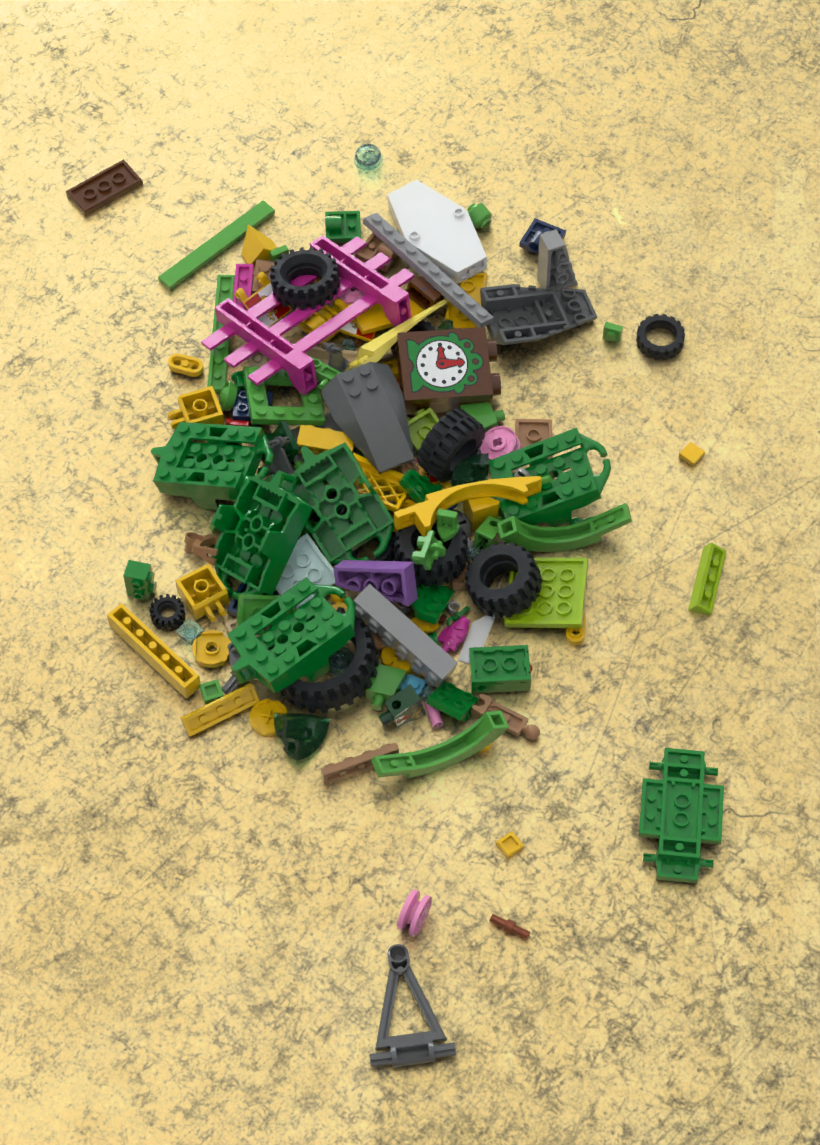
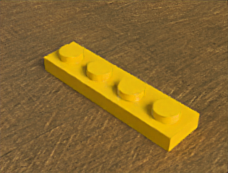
[180,683,260,737]

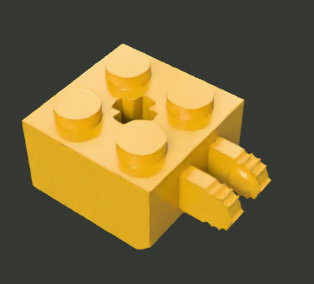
[167,386,224,429]
[175,563,229,623]

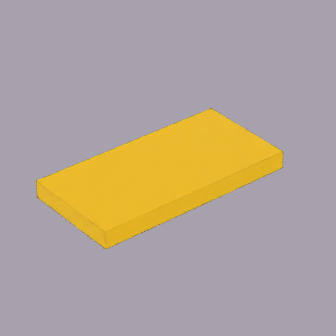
[444,273,488,330]
[347,289,424,335]

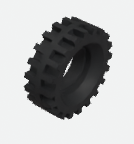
[270,247,340,311]

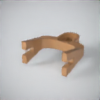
[184,532,219,566]

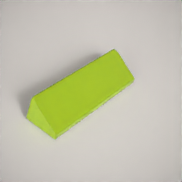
[688,542,727,615]

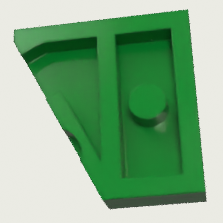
[399,469,443,503]

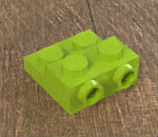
[407,407,439,454]

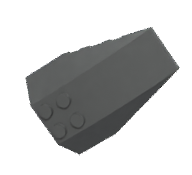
[480,284,597,345]
[321,362,414,474]

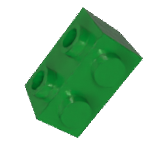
[123,560,157,600]

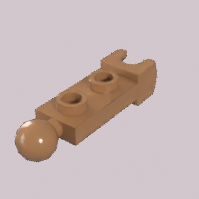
[471,694,540,740]

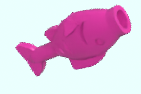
[437,616,471,653]

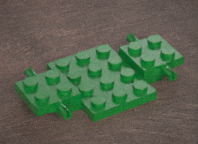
[639,748,724,883]

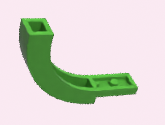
[497,503,633,552]
[371,711,509,778]

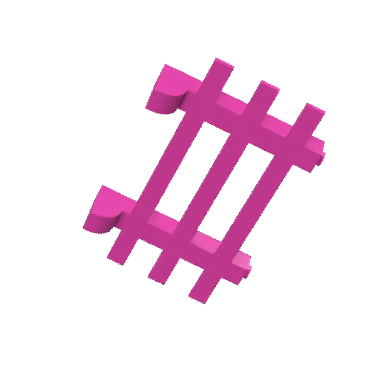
[201,235,415,395]

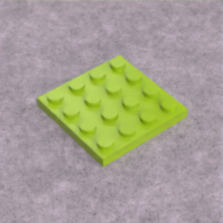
[504,558,588,628]

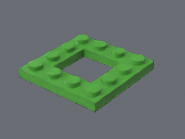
[243,367,326,426]

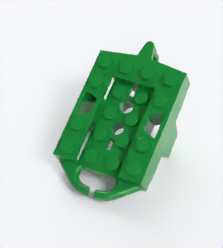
[150,422,274,510]
[489,428,611,527]
[282,442,395,566]
[211,470,313,600]
[227,577,356,694]

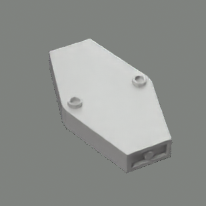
[388,180,487,284]

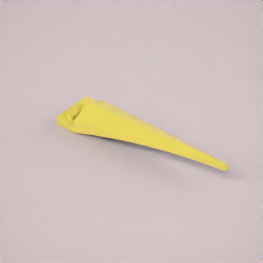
[344,298,450,372]

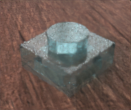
[176,618,204,645]

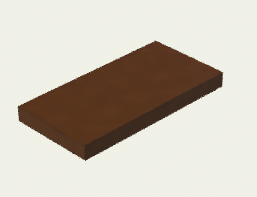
[66,159,143,216]

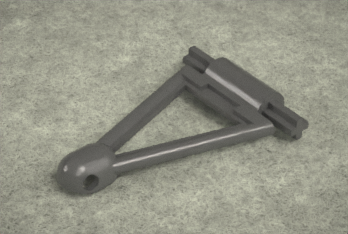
[369,944,456,1067]

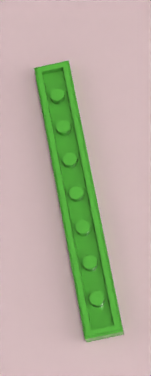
[158,200,275,290]
[207,275,235,394]

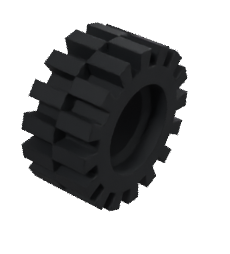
[149,594,186,632]

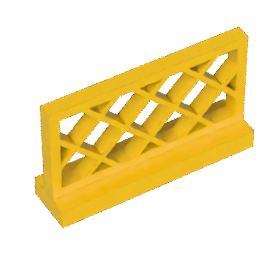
[327,452,409,512]

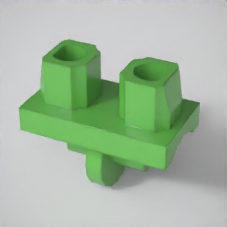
[412,530,446,570]

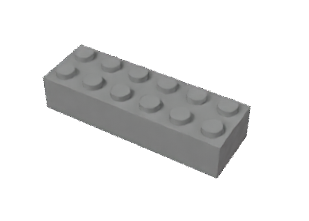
[353,584,458,688]

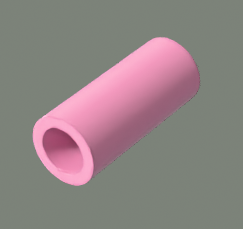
[424,701,444,729]

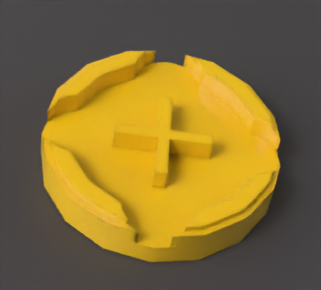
[249,699,289,737]

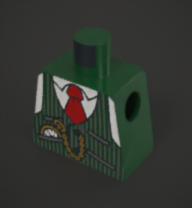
[378,684,426,728]

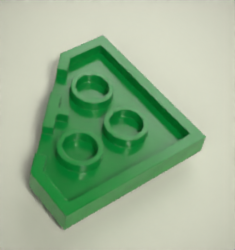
[408,584,455,625]

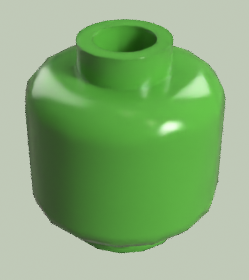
[467,203,492,229]

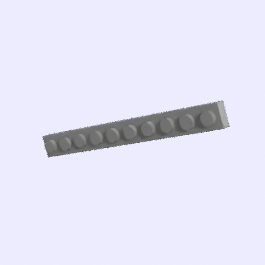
[363,213,494,327]

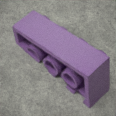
[333,560,418,606]

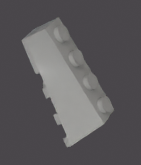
[537,229,578,290]

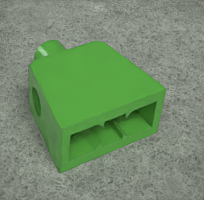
[460,402,505,433]
[472,516,505,556]
[366,664,407,711]

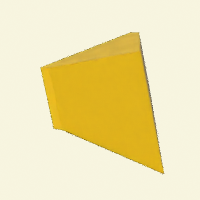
[241,224,277,266]

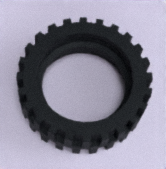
[269,607,379,713]

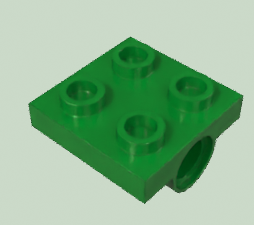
[325,211,361,243]
[426,682,479,722]

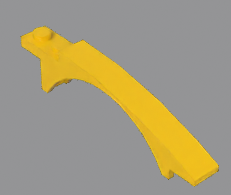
[394,476,542,536]

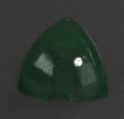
[452,454,489,487]
[274,713,330,761]

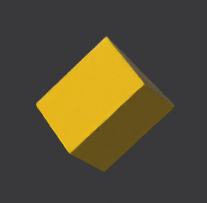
[463,497,500,532]

